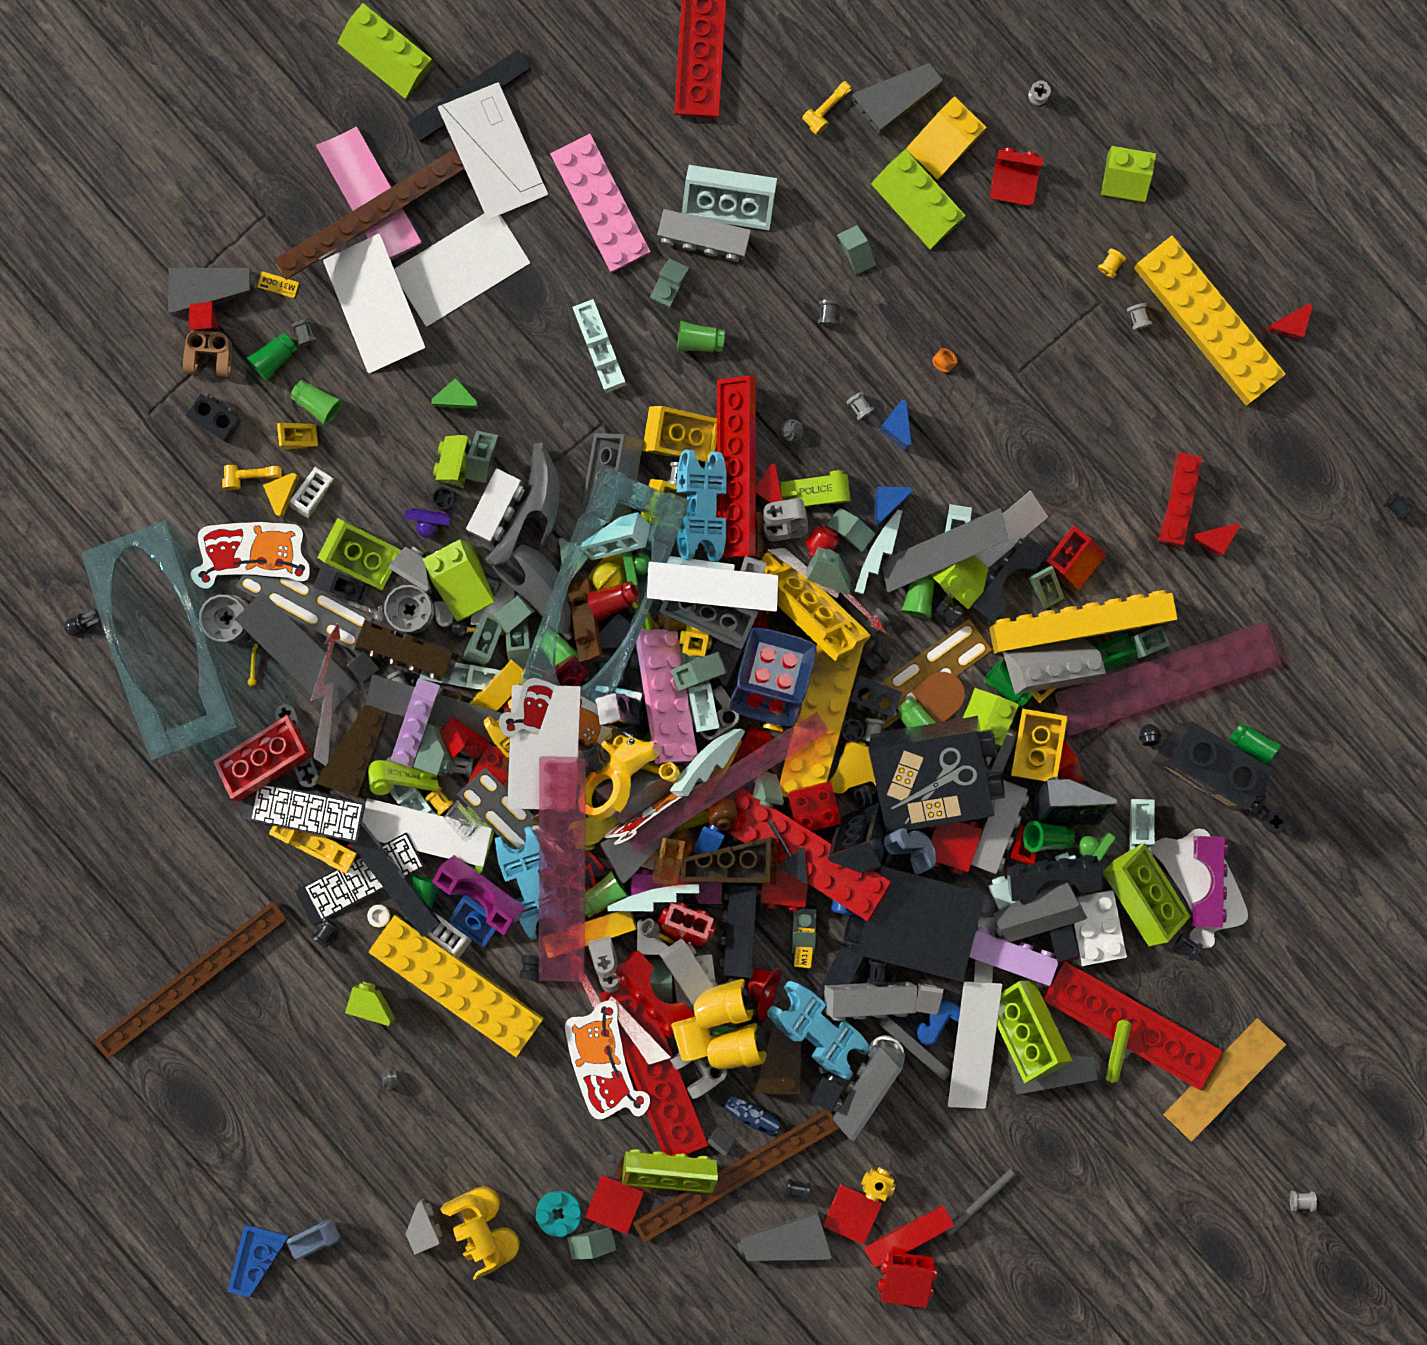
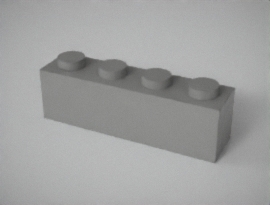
[657,209,751,262]
[971,780,1029,874]
[659,939,720,1032]
[824,981,917,1021]

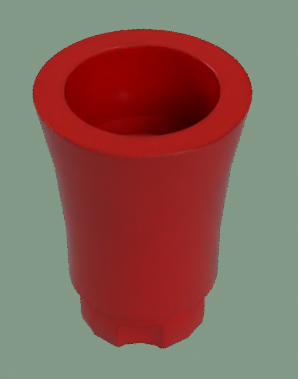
[587,581,640,622]

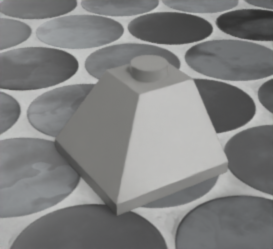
[388,547,433,595]

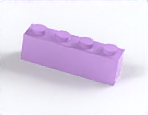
[390,678,440,768]
[969,926,1058,986]

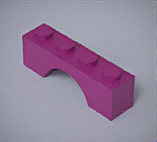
[1192,836,1228,928]
[432,855,525,935]
[631,869,722,904]

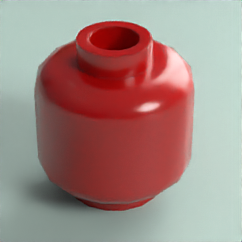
[806,525,839,556]

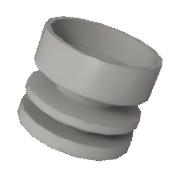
[384,585,435,634]
[199,595,249,642]

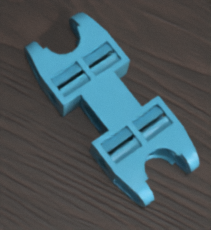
[677,449,726,561]
[495,826,566,940]
[767,981,870,1080]

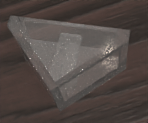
[443,800,485,842]

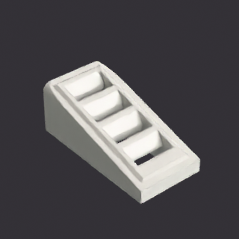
[289,467,334,518]
[427,912,472,958]

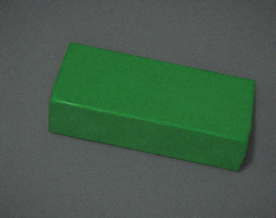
[1094,633,1137,671]

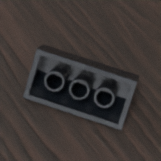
[828,802,889,873]
[720,883,757,978]

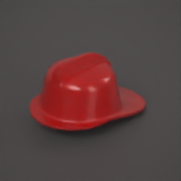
[748,968,782,1020]

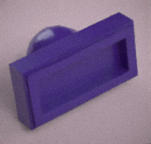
[404,508,452,538]

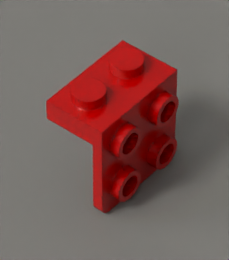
[990,148,1043,206]
[788,781,841,831]

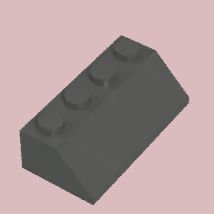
[579,433,644,525]
[659,564,760,649]
[833,1040,905,1142]

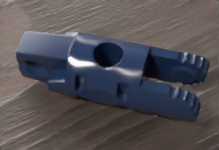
[724,1096,780,1136]

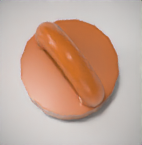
[932,348,958,373]

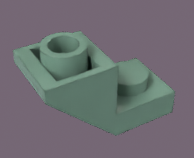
[671,652,727,691]
[745,767,784,807]

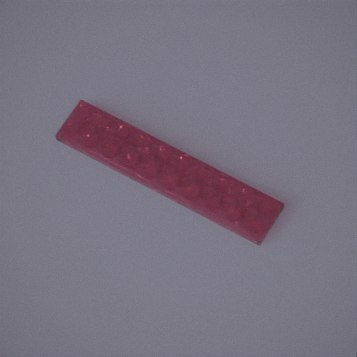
[1054,621,1281,736]
[539,756,586,982]

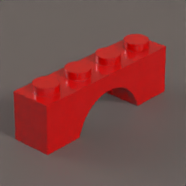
[1157,452,1202,547]
[615,950,695,1038]

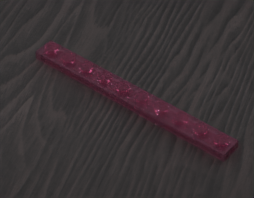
[628,712,829,853]

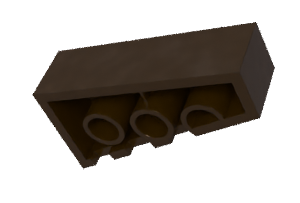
[355,620,459,681]
[315,705,390,798]
[681,837,777,884]
[754,1001,801,1094]

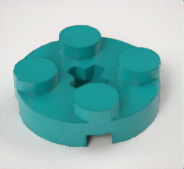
[536,1190,581,1237]

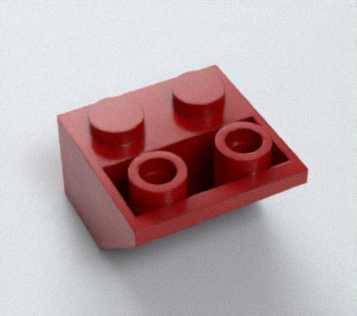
[1043,526,1106,590]

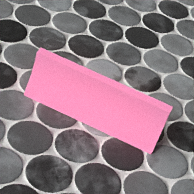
[316,126,422,261]

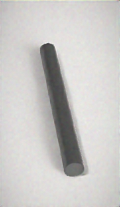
[945,1169,1016,1237]

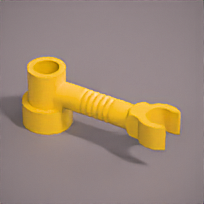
[802,81,851,136]
[222,465,282,490]
[640,762,681,784]

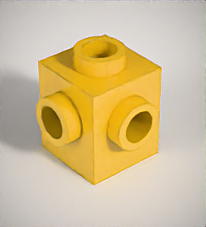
[679,625,713,657]
[861,1167,896,1202]

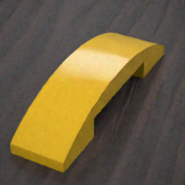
[269,826,357,874]

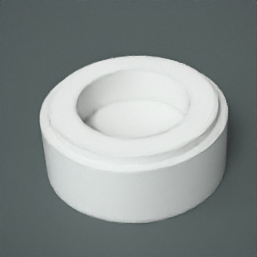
[367,904,391,927]

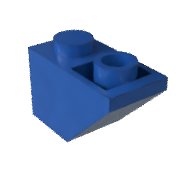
[693,824,725,854]

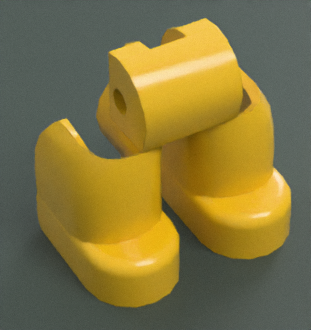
[671,979,767,1069]
[440,1186,520,1281]

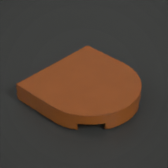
[910,672,965,723]

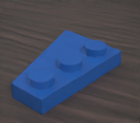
[227,1224,289,1297]

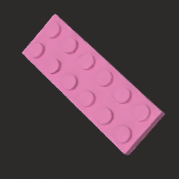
[550,134,650,273]
[634,629,697,764]

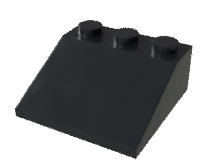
[1031,777,1117,826]

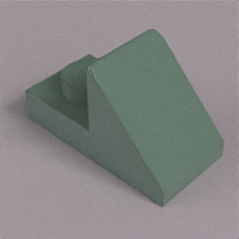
[650,258,689,308]
[792,908,817,954]

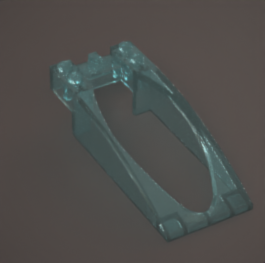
[519,467,690,704]
[82,520,241,761]

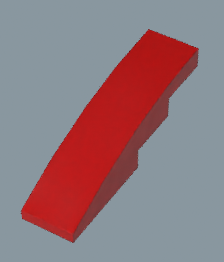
[863,1204,955,1268]

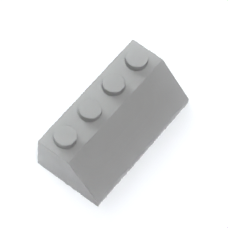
[1003,638,1106,695]

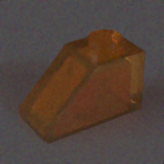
[652,837,685,886]

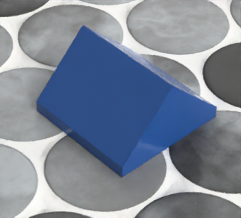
[879,400,911,451]
[875,487,913,526]
[447,895,496,948]

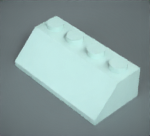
[682,165,777,230]

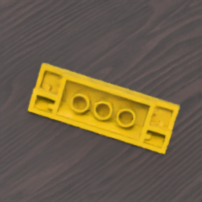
[761,548,871,661]

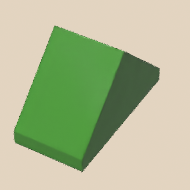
[431,378,478,409]

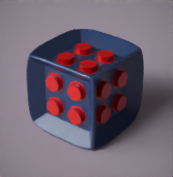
[729,628,817,726]

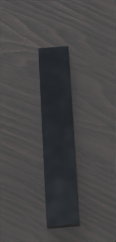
[407,49,531,142]
[348,820,441,937]

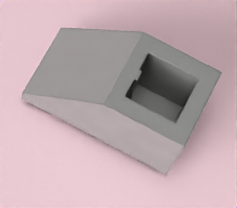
[406,1199,443,1255]

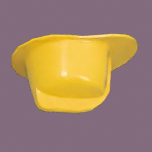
[589,553,628,591]

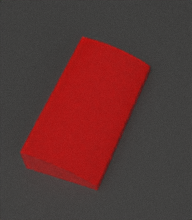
[213,715,313,802]

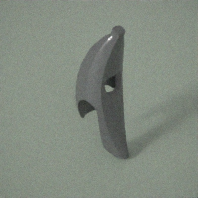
[485,443,561,566]
[474,543,575,640]

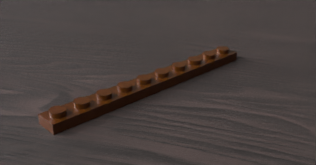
[274,148,465,280]
[94,901,288,1059]
[633,1109,840,1243]

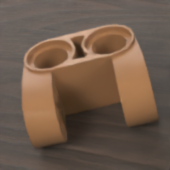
[183,331,232,377]

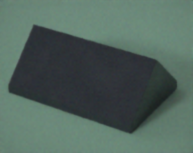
[816,945,871,1026]

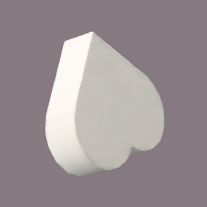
[434,601,454,627]

